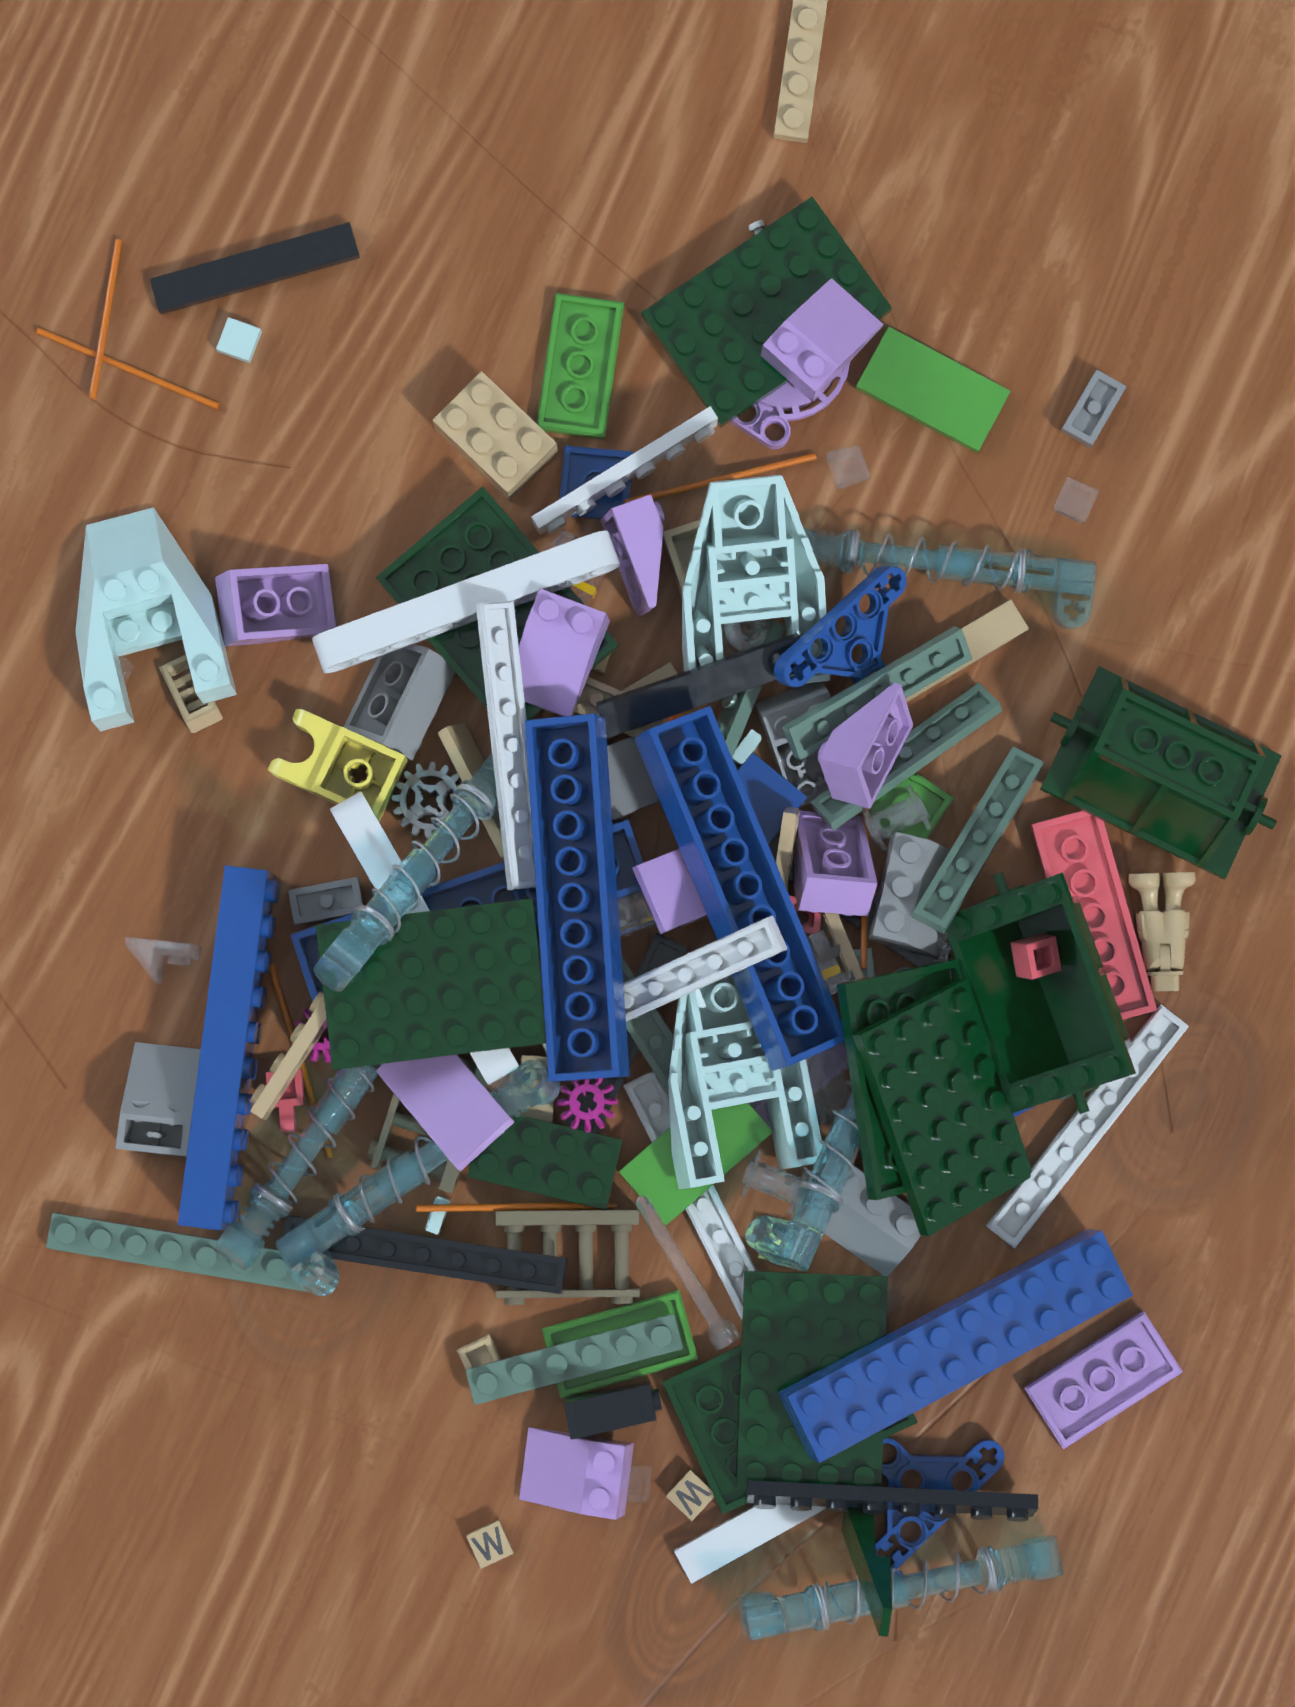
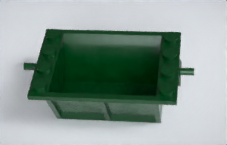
[1040,666,1282,880]
[946,872,1136,1114]

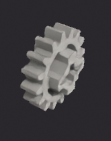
[392,762,469,839]

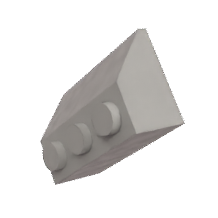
[344,644,455,760]
[868,832,950,957]
[799,1158,921,1276]

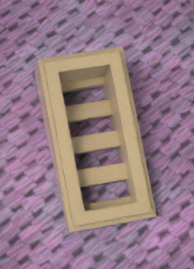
[159,654,223,733]

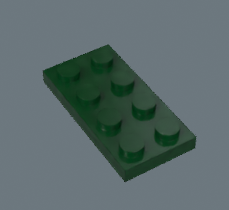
[467,1112,622,1210]

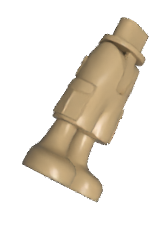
[1129,872,1196,991]

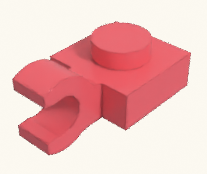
[265,1069,305,1133]

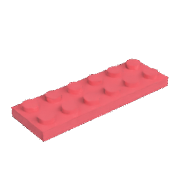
[1030,811,1157,1020]

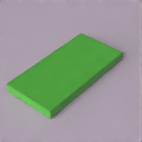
[536,293,624,440]
[855,326,1011,453]
[619,1103,773,1226]
[542,1290,699,1398]

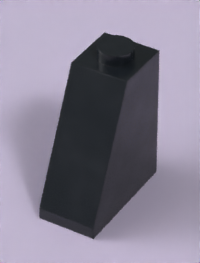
[564,1381,662,1440]

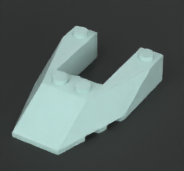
[682,475,830,683]
[75,507,237,731]
[668,974,826,1189]

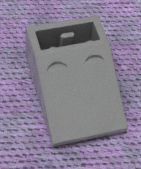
[754,682,831,808]
[115,1042,201,1157]

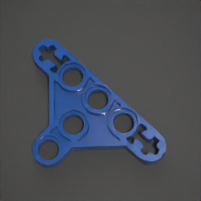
[774,565,906,687]
[875,1437,1005,1570]

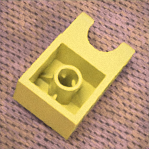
[268,709,408,822]

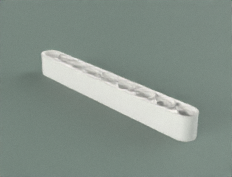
[312,531,620,673]
[330,791,520,1085]

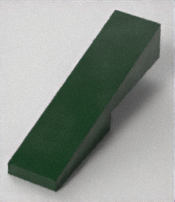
[841,1508,892,1637]

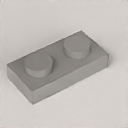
[1061,369,1127,448]
[288,877,364,926]

